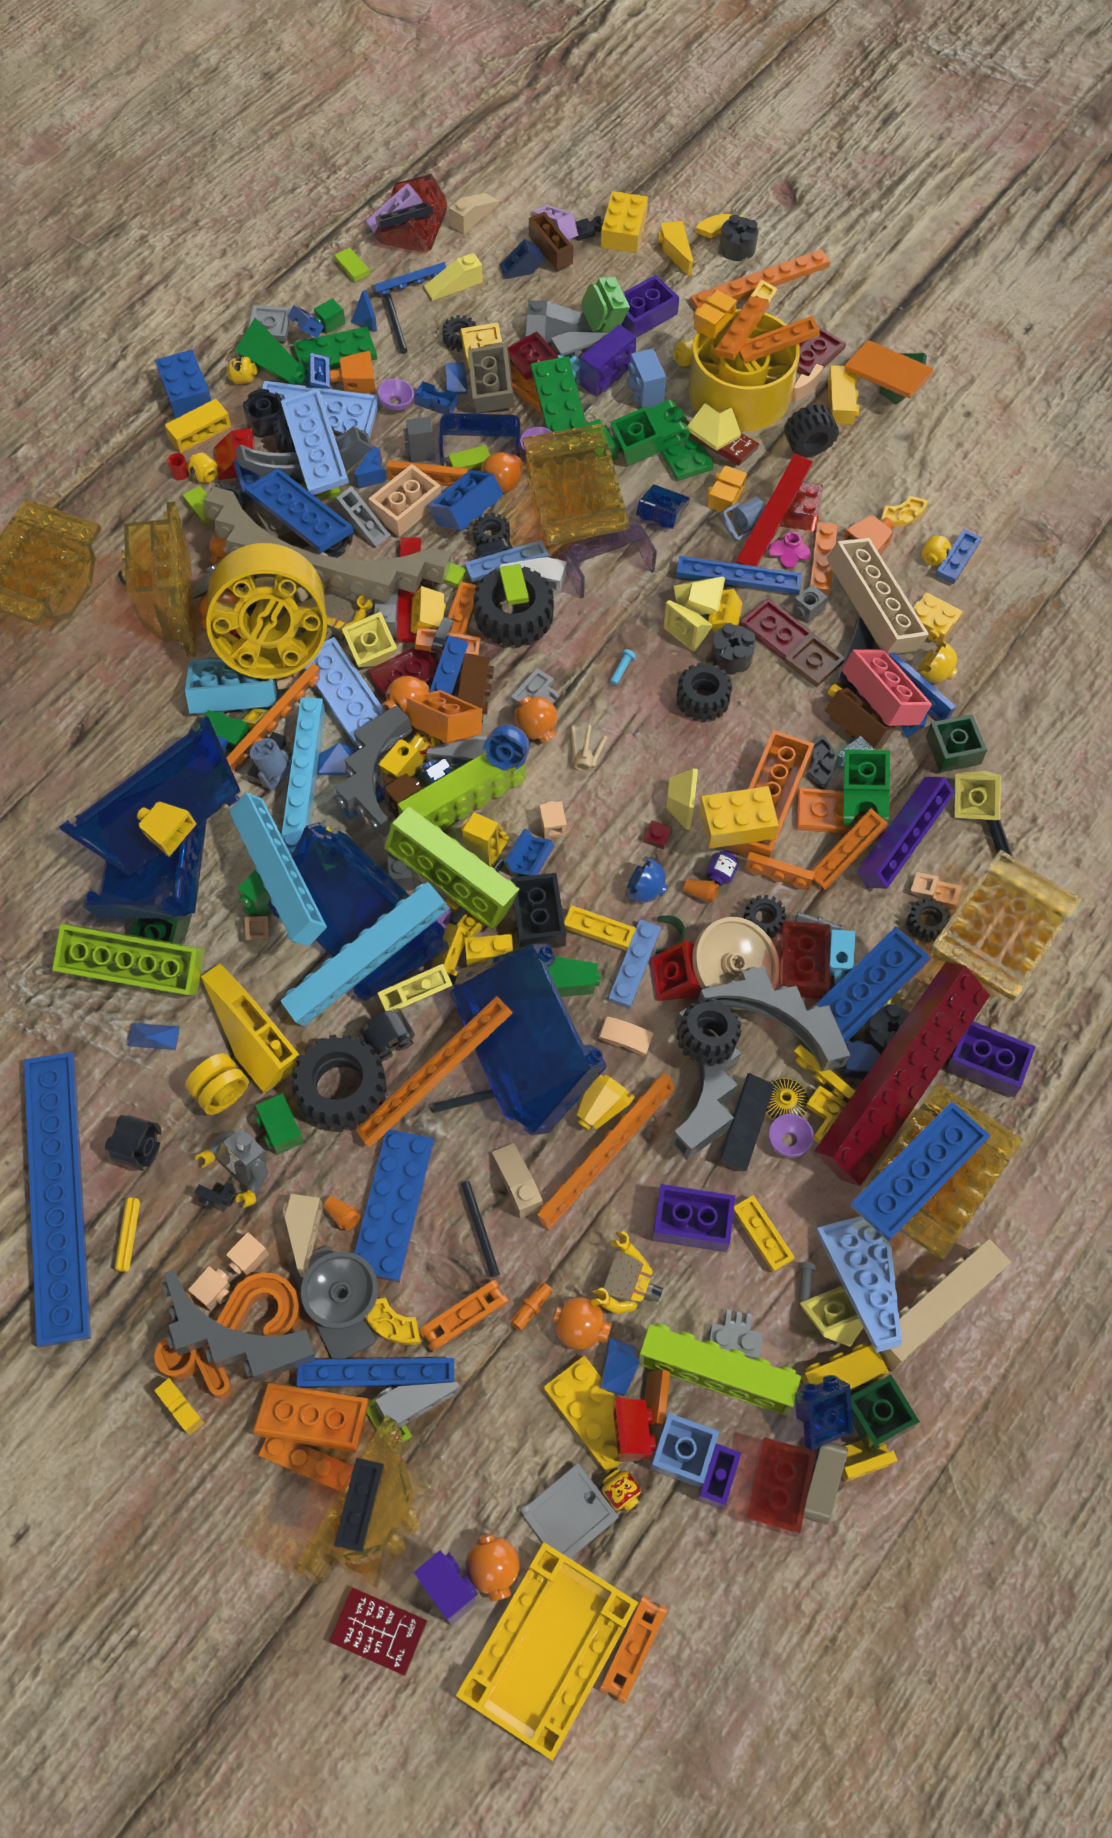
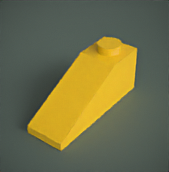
[657,221,693,276]

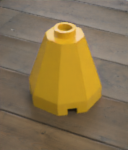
[575,1068,635,1130]

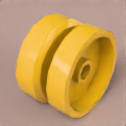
[185,1053,249,1115]

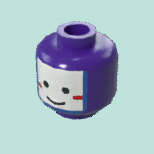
[705,851,739,886]

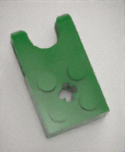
[610,400,690,466]
[843,750,890,827]

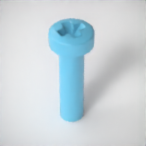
[610,649,636,685]

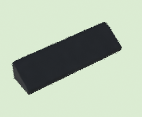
[836,616,875,694]
[719,1073,774,1171]

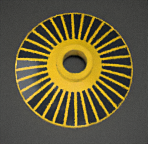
[765,1078,809,1121]

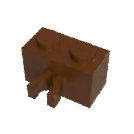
[383,773,422,819]

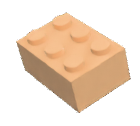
[368,464,441,537]

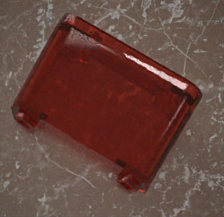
[375,174,448,252]

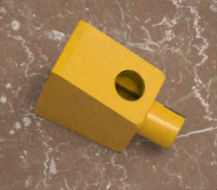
[379,735,425,780]
[137,802,196,856]

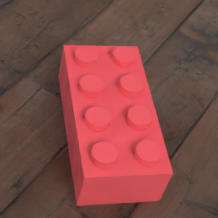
[841,650,932,726]

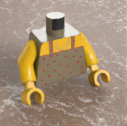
[311,584,373,642]
[591,1232,663,1315]

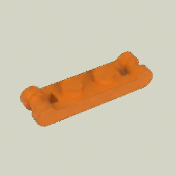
[419,1280,510,1353]
[599,1595,668,1704]

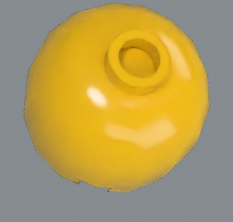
[918,640,958,684]

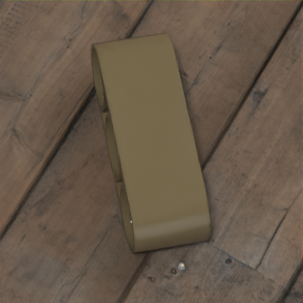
[801,1439,848,1525]

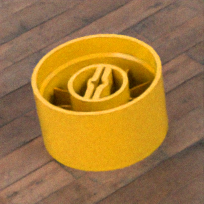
[688,309,800,432]
[206,543,327,679]

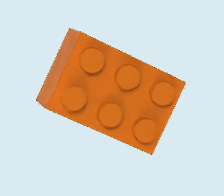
[406,690,482,744]

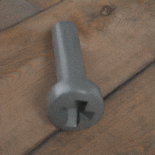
[798,1262,816,1309]

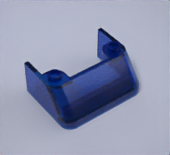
[439,413,521,466]

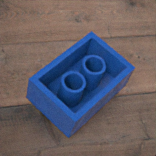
[155,349,211,418]
[427,470,504,530]

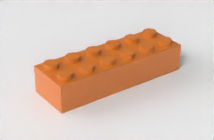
[726,729,814,858]

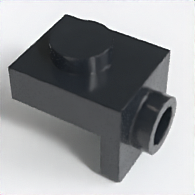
[194,1182,236,1212]

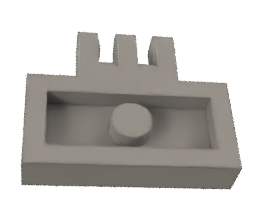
[511,668,560,706]
[709,1309,763,1359]

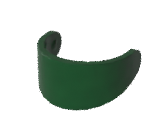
[655,915,685,955]

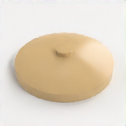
[692,917,779,1010]

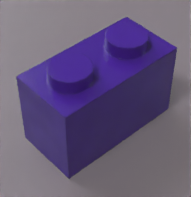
[697,1443,742,1510]

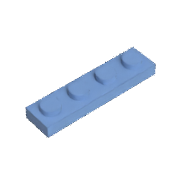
[465,540,549,583]
[608,919,661,1009]

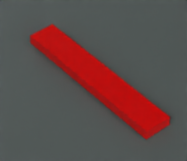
[736,453,813,567]
[397,537,422,643]

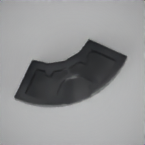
[806,734,835,790]

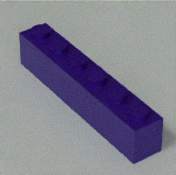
[856,777,955,889]

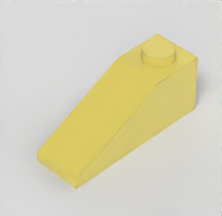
[424,253,483,301]
[377,964,453,1013]

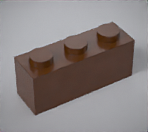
[529,212,573,271]
[458,655,494,723]
[825,688,896,750]

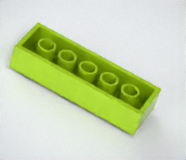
[398,752,526,831]
[384,807,519,930]
[52,924,205,995]
[639,1323,801,1416]

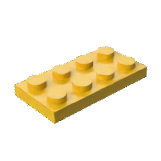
[543,1355,623,1475]

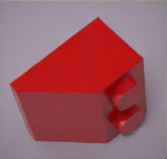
[215,428,255,480]
[650,941,702,1001]
[613,1398,656,1462]

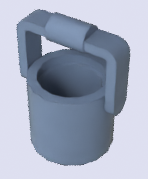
[720,497,766,541]
[250,738,292,790]

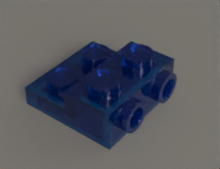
[636,484,690,529]
[795,1375,853,1451]

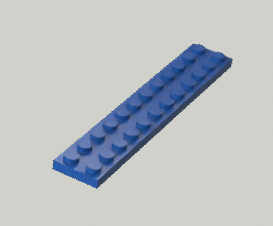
[24,1052,91,1348]

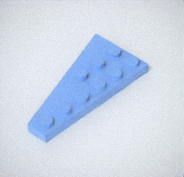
[262,381,380,439]
[817,1216,902,1353]

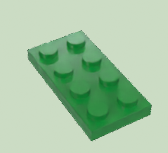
[293,326,377,375]
[530,356,586,437]
[660,408,713,481]

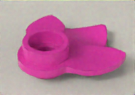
[769,532,810,568]

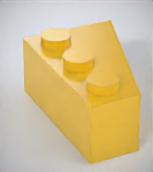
[462,812,510,866]

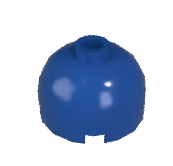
[483,725,530,770]
[625,856,667,903]

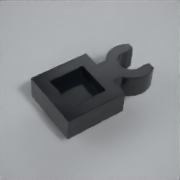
[575,216,603,241]

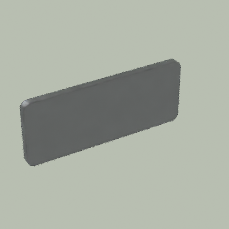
[290,1246,376,1359]

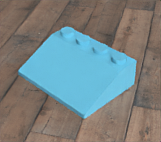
[185,658,277,714]

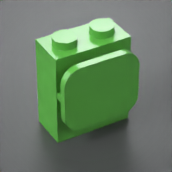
[581,277,630,333]

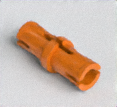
[509,1281,553,1332]

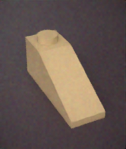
[449,193,499,234]
[492,1143,543,1219]
[283,1194,323,1278]

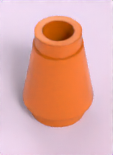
[684,879,719,903]
[323,1196,360,1231]

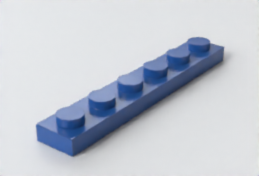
[676,556,802,595]
[297,1358,455,1388]

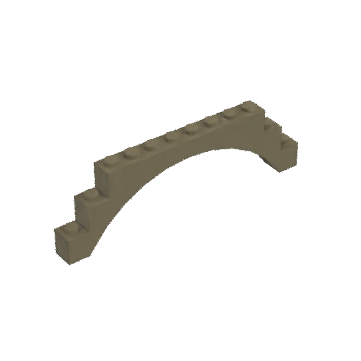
[204,487,452,602]

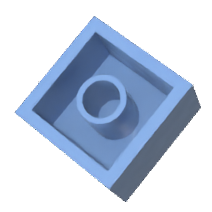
[627,349,666,408]
[650,1413,719,1488]

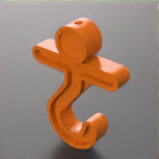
[154,1272,301,1399]

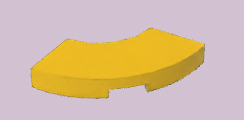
[695,214,745,239]
[880,496,929,527]
[365,1297,421,1345]

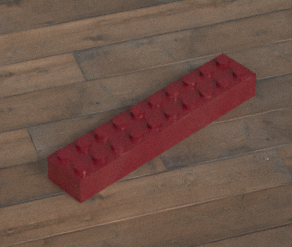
[814,962,990,1187]

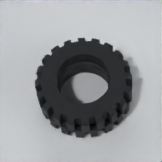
[473,566,554,648]
[291,1034,387,1132]

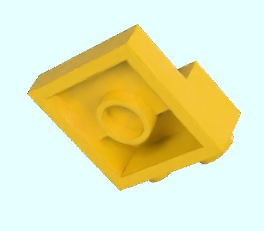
[913,592,963,642]

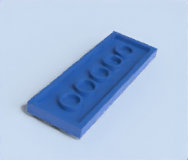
[245,468,354,553]
[815,926,931,1043]
[850,1101,991,1242]
[354,1129,434,1283]

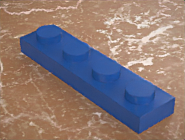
[371,262,446,295]
[889,652,957,721]

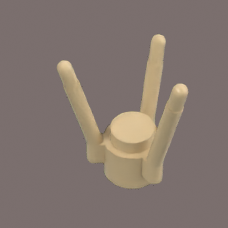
[571,725,607,771]

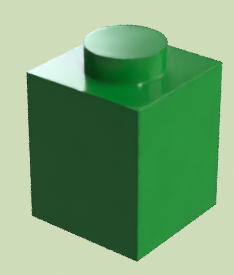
[314,298,346,334]

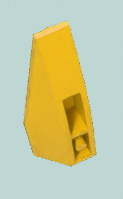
[201,963,300,1094]

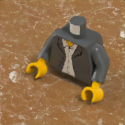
[195,1129,268,1208]

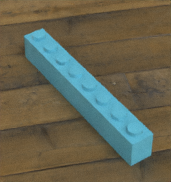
[282,698,325,865]
[229,792,327,946]
[280,882,450,1027]

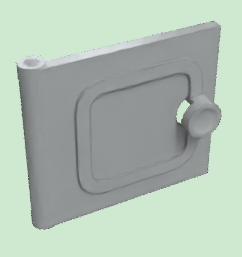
[520,1463,619,1559]

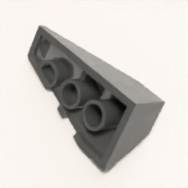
[526,300,593,346]

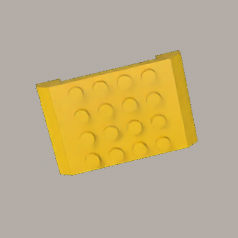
[456,1542,638,1761]

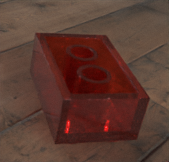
[779,921,830,999]
[743,1437,816,1537]

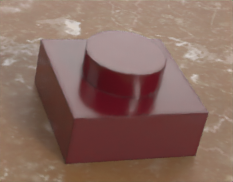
[643,820,672,850]

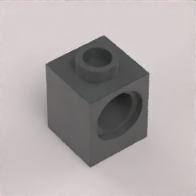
[793,584,828,623]

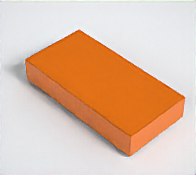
[644,1370,670,1426]

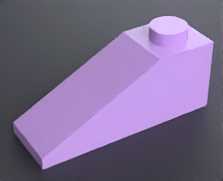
[366,183,423,234]
[532,205,578,241]

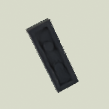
[375,201,434,230]
[334,1458,385,1553]

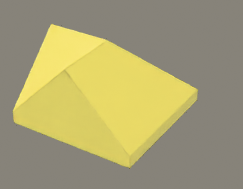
[687,403,741,451]
[674,577,725,615]
[663,600,713,652]
[342,612,398,667]
[666,768,698,830]
[955,771,1001,820]
[800,1285,863,1347]

